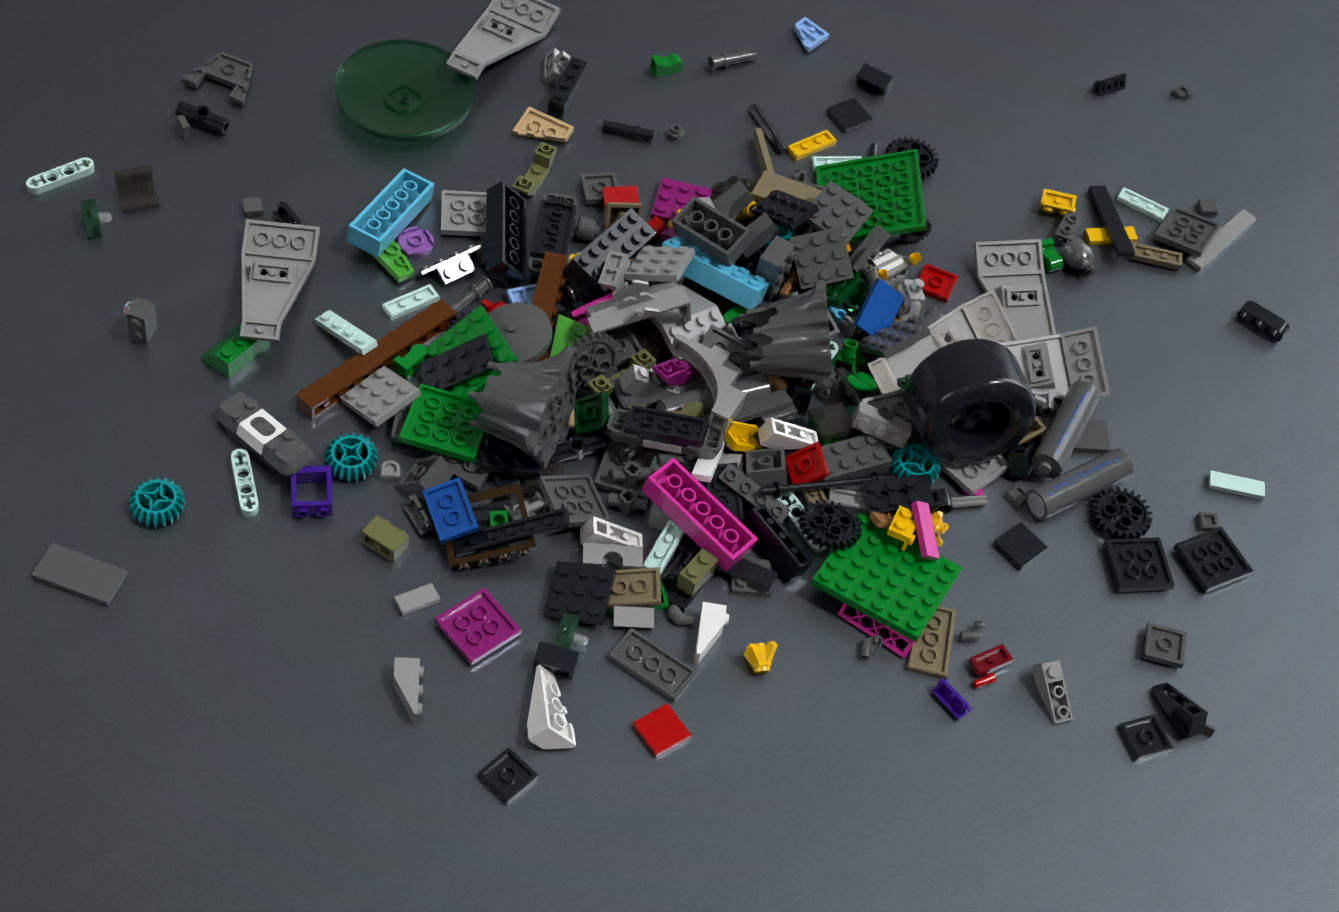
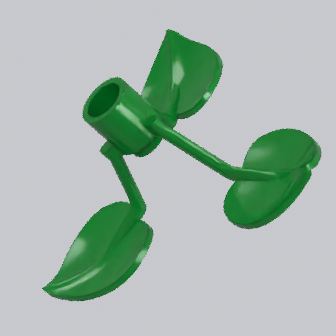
[831,339,878,391]

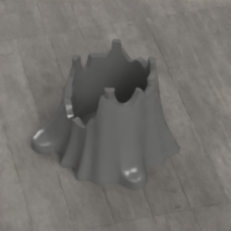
[739,280,832,390]
[468,346,578,469]

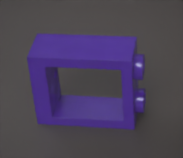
[291,465,333,518]

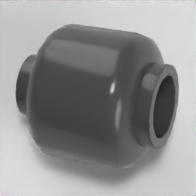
[572,216,599,241]

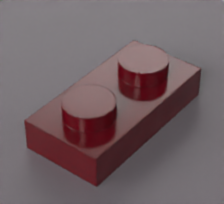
[968,644,1014,677]

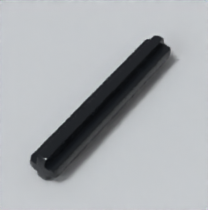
[750,103,788,154]

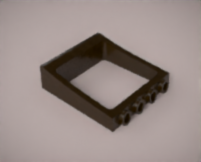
[446,483,537,570]

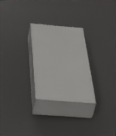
[828,488,866,513]
[394,583,440,616]
[613,606,654,629]

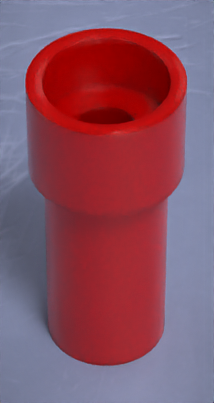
[972,673,996,689]

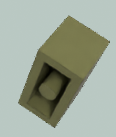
[362,515,409,563]
[676,548,719,597]

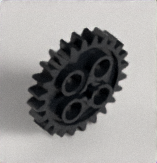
[885,136,939,180]
[1091,486,1153,539]
[798,499,862,552]

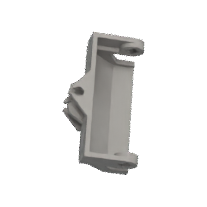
[585,279,691,335]

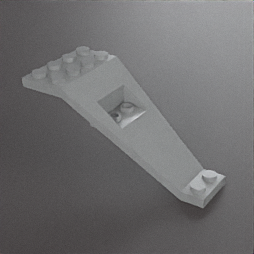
[446,0,561,80]
[240,219,320,342]
[973,239,1056,360]
[628,281,726,361]
[867,289,1019,394]
[1000,326,1111,401]

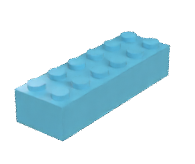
[346,168,435,257]
[662,235,770,309]

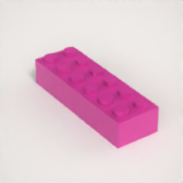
[641,458,758,572]

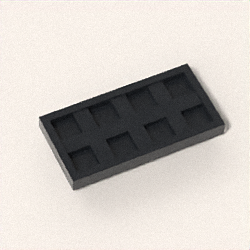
[750,189,819,230]
[418,334,495,391]

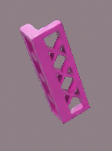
[838,603,920,658]

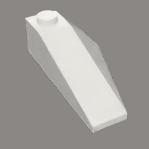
[527,664,576,749]

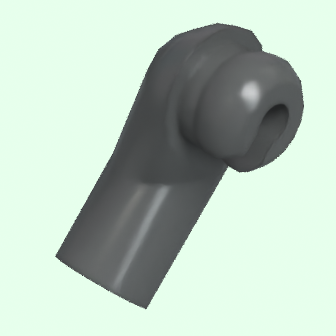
[667,604,695,625]
[959,620,985,641]

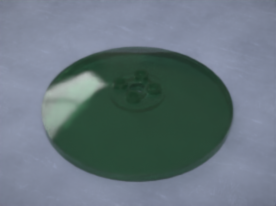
[335,39,474,142]

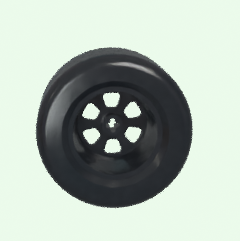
[905,339,1036,465]

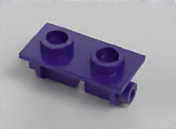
[931,678,973,720]

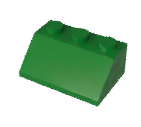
[201,325,270,379]

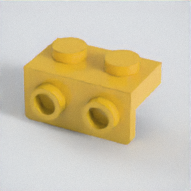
[1039,188,1077,217]
[724,421,762,453]
[887,506,917,551]

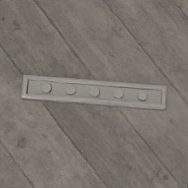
[1186,209,1257,271]

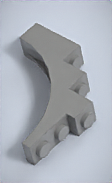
[671,333,747,433]

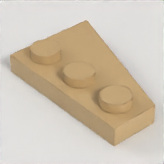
[512,107,574,143]

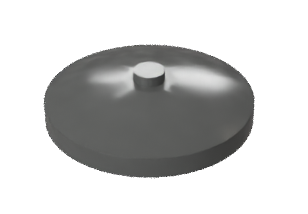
[489,302,553,362]

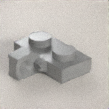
[543,48,570,84]

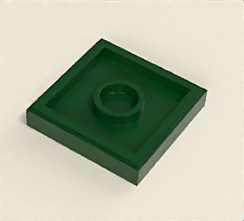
[575,391,609,437]

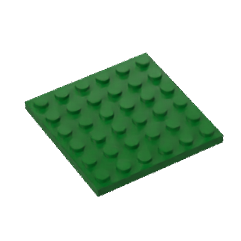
[816,149,926,243]
[810,512,963,642]

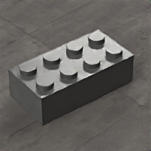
[671,196,752,267]
[820,434,892,492]

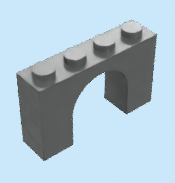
[712,180,781,258]

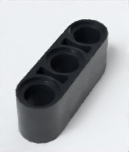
[1237,301,1290,342]

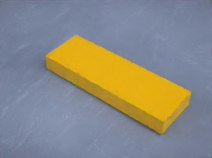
[787,130,837,161]
[1084,226,1138,245]

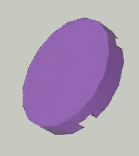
[397,227,434,258]

